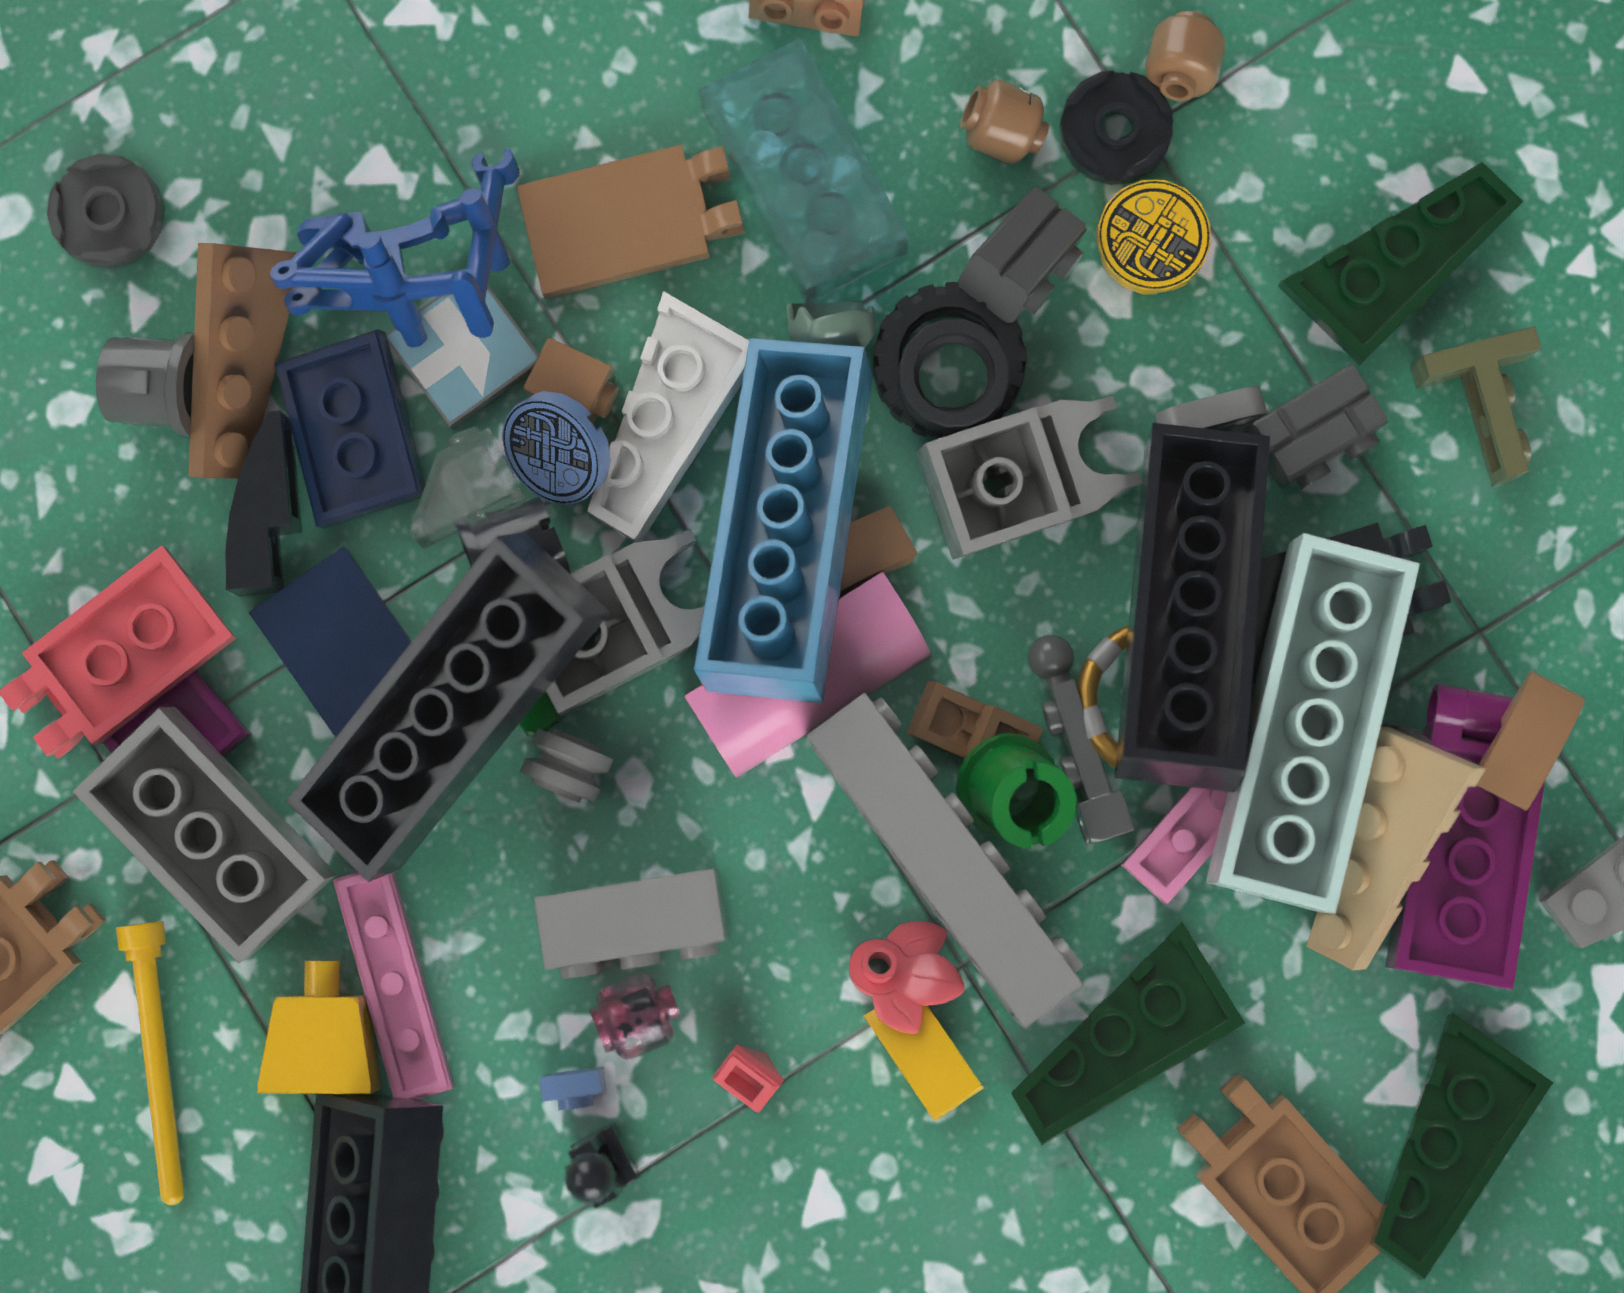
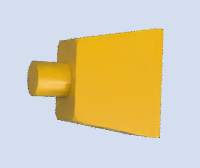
[257,960,381,1094]

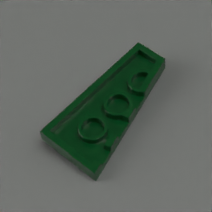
[1011,922,1245,1146]
[1369,1012,1553,1280]

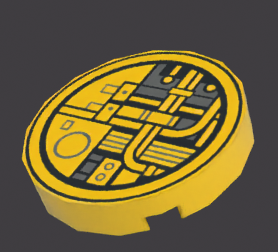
[1096,180,1211,295]

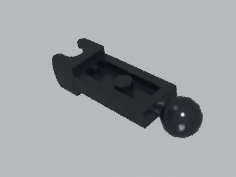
[565,1122,640,1209]

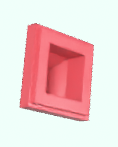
[712,1044,784,1113]

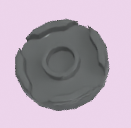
[47,154,165,269]

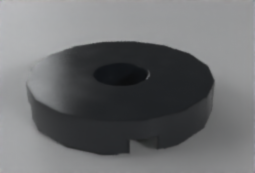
[1059,70,1173,185]

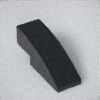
[225,410,302,597]

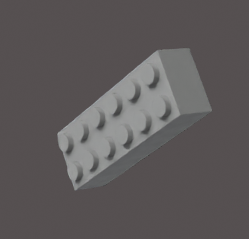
[807,692,1083,1028]

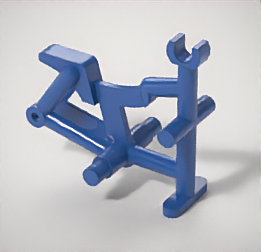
[270,149,520,348]

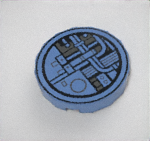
[502,391,611,505]

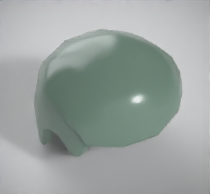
[786,302,876,348]

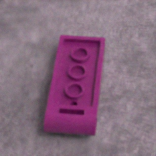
[1385,684,1545,990]

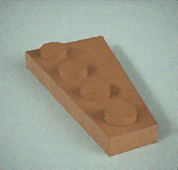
[188,243,297,479]

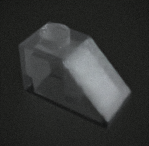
[410,427,526,548]

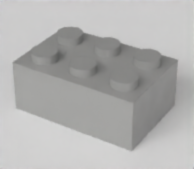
[534,869,730,979]

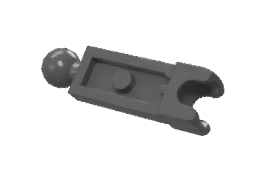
[1028,634,1134,845]

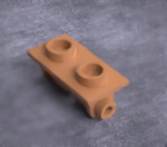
[748,0,865,37]

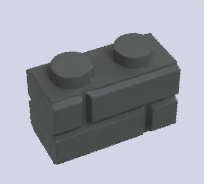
[958,187,1087,324]
[1245,364,1388,490]

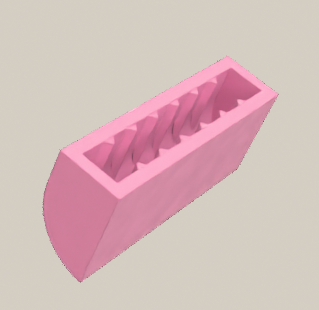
[684,572,931,778]

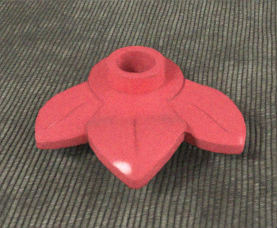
[849,921,965,1034]

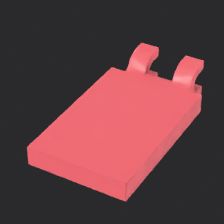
[0,545,237,759]

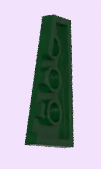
[1278,162,1524,365]

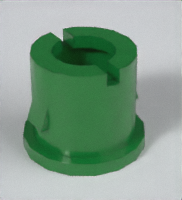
[956,733,1077,849]

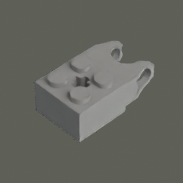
[916,396,1143,560]
[546,529,705,717]

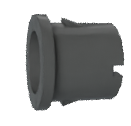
[96,332,194,437]

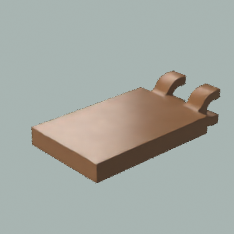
[516,144,745,299]
[0,860,107,1037]
[1176,1074,1382,1293]

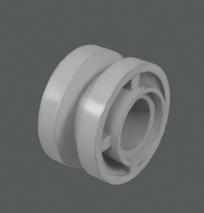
[520,729,613,803]

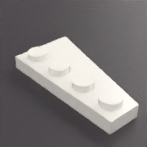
[587,291,749,542]

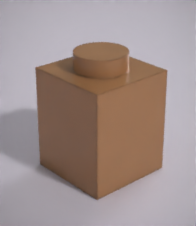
[523,337,619,424]

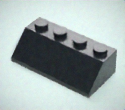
[300,1094,444,1293]

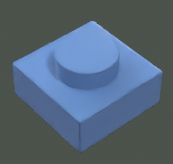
[539,1066,607,1110]

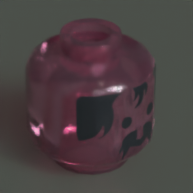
[589,973,681,1060]

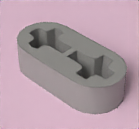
[1155,386,1268,430]

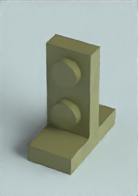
[1410,326,1542,486]

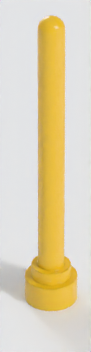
[116,921,184,1205]

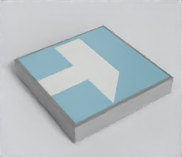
[386,286,539,430]

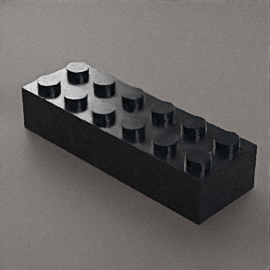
[1115,423,1270,792]
[286,532,610,882]

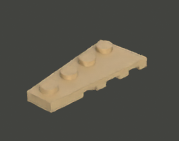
[1306,727,1486,970]

